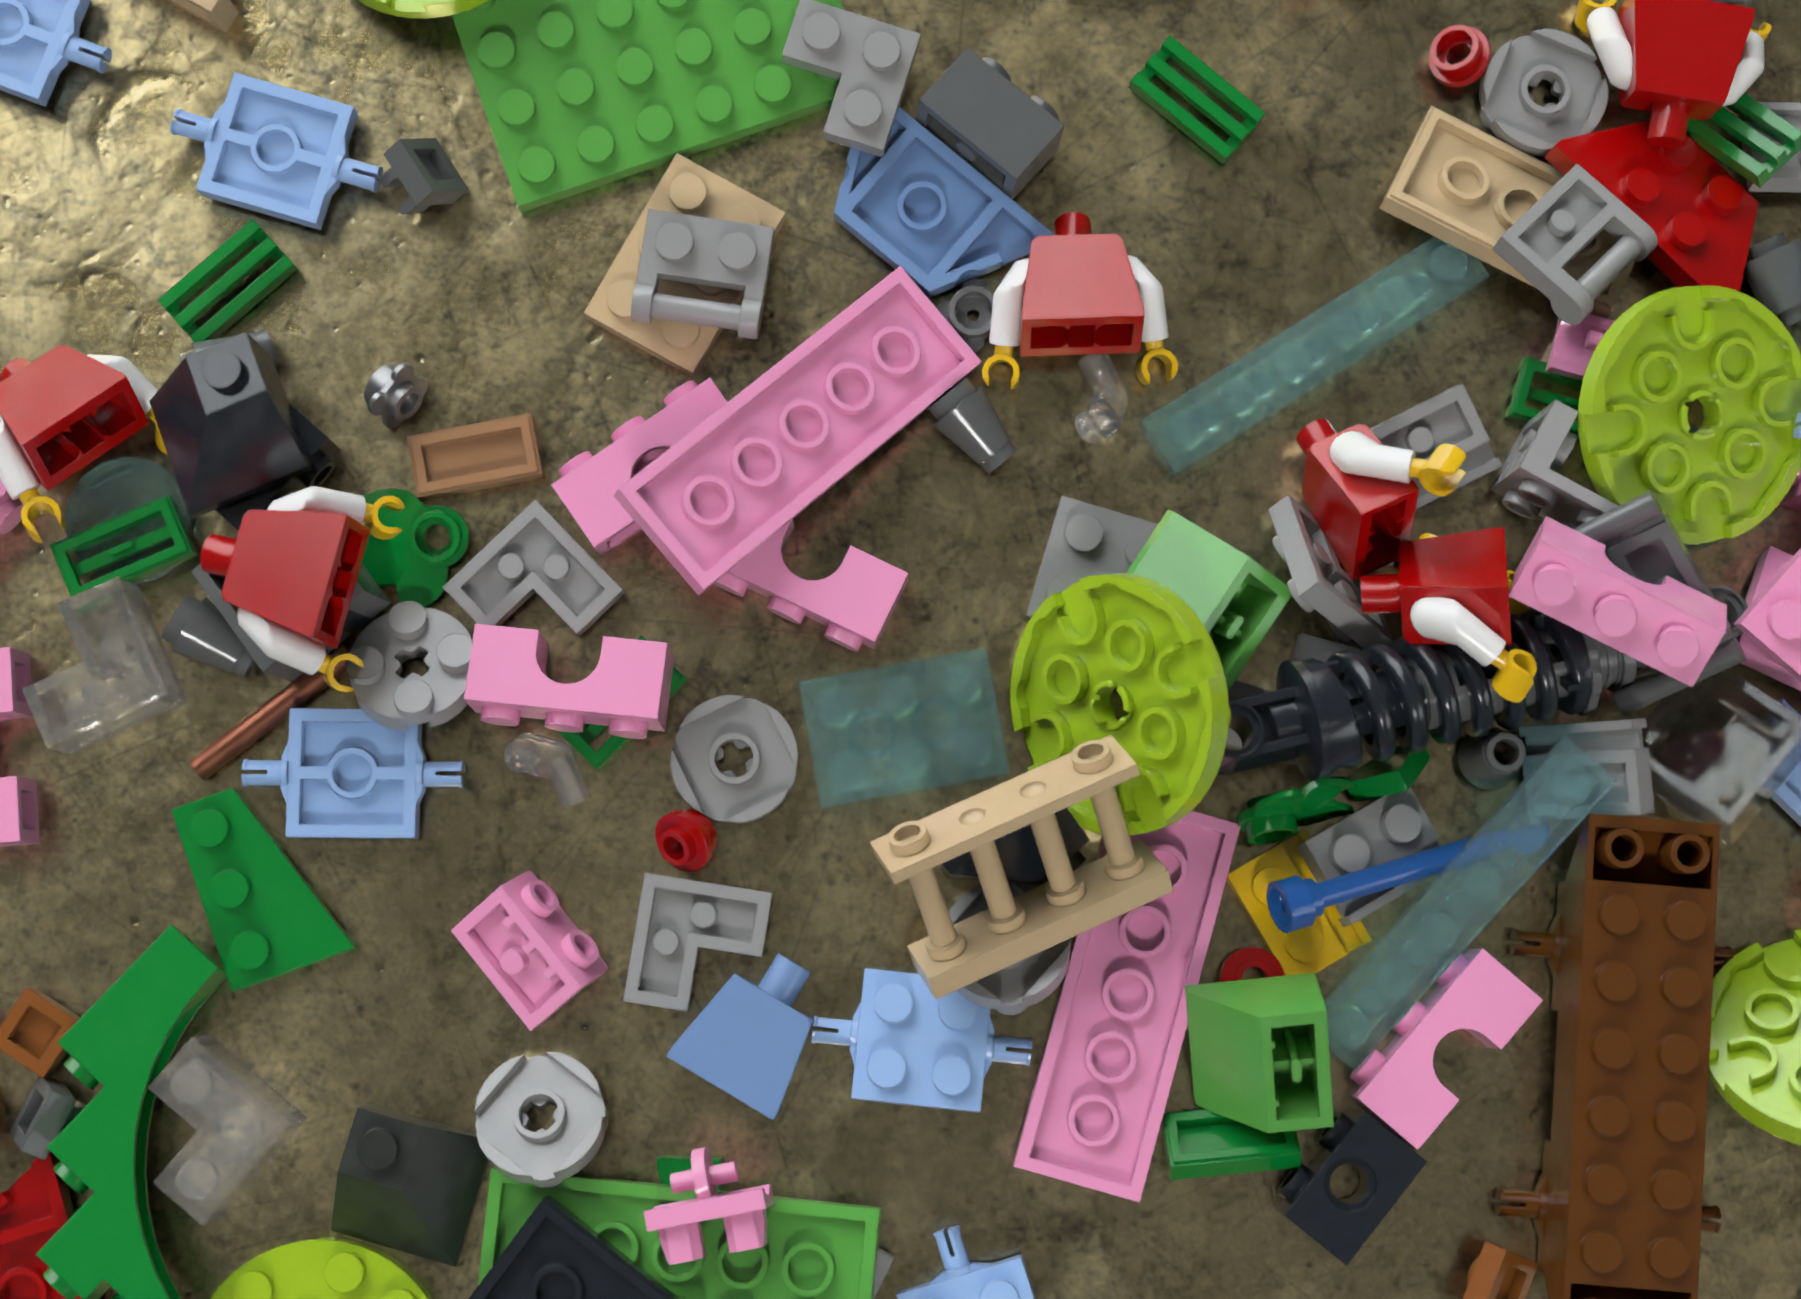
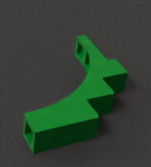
[36,925,227,1299]

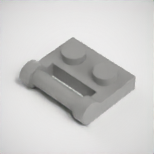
[1492,164,1658,325]
[631,209,775,339]

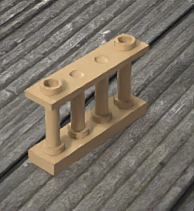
[870,735,1174,1000]

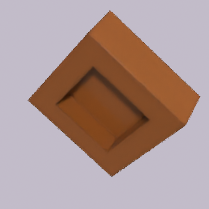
[0,987,81,1078]
[1463,1241,1539,1299]

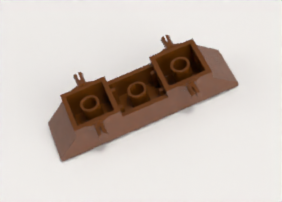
[1495,813,1733,1299]

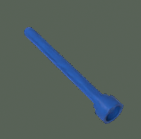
[1266,819,1551,933]

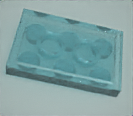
[799,648,1010,809]

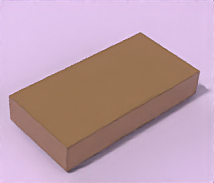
[407,413,545,501]

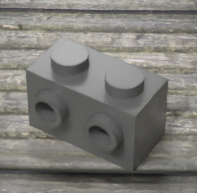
[916,47,1065,200]

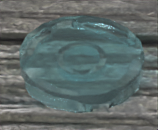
[65,456,197,585]

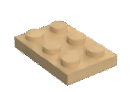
[584,153,786,378]

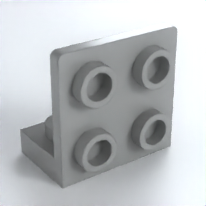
[1490,400,1618,529]

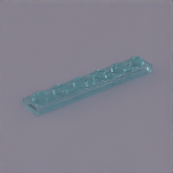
[1139,237,1489,477]
[1324,735,1618,1070]

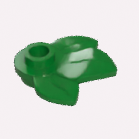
[362,488,470,608]
[1236,776,1355,845]

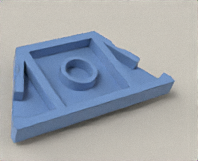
[834,107,1055,298]

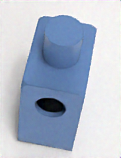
[666,953,814,1120]

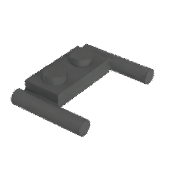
[1574,490,1746,716]

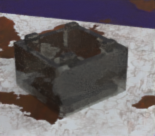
[1642,669,1801,847]

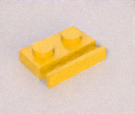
[1226,828,1372,975]

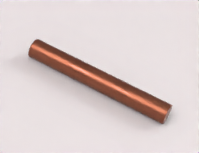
[188,643,350,780]

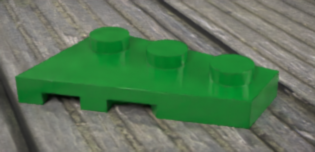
[171,788,359,992]

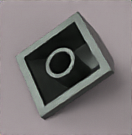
[331,1103,489,1267]

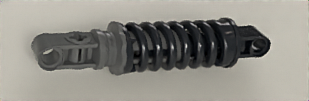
[1217,585,1748,782]

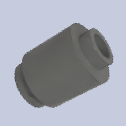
[1744,232,1801,327]

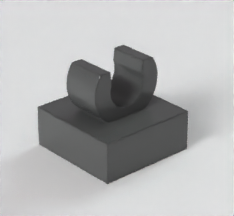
[381,138,468,214]
[9,1076,87,1160]

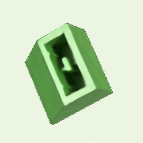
[1126,510,1292,691]
[1184,973,1334,1133]

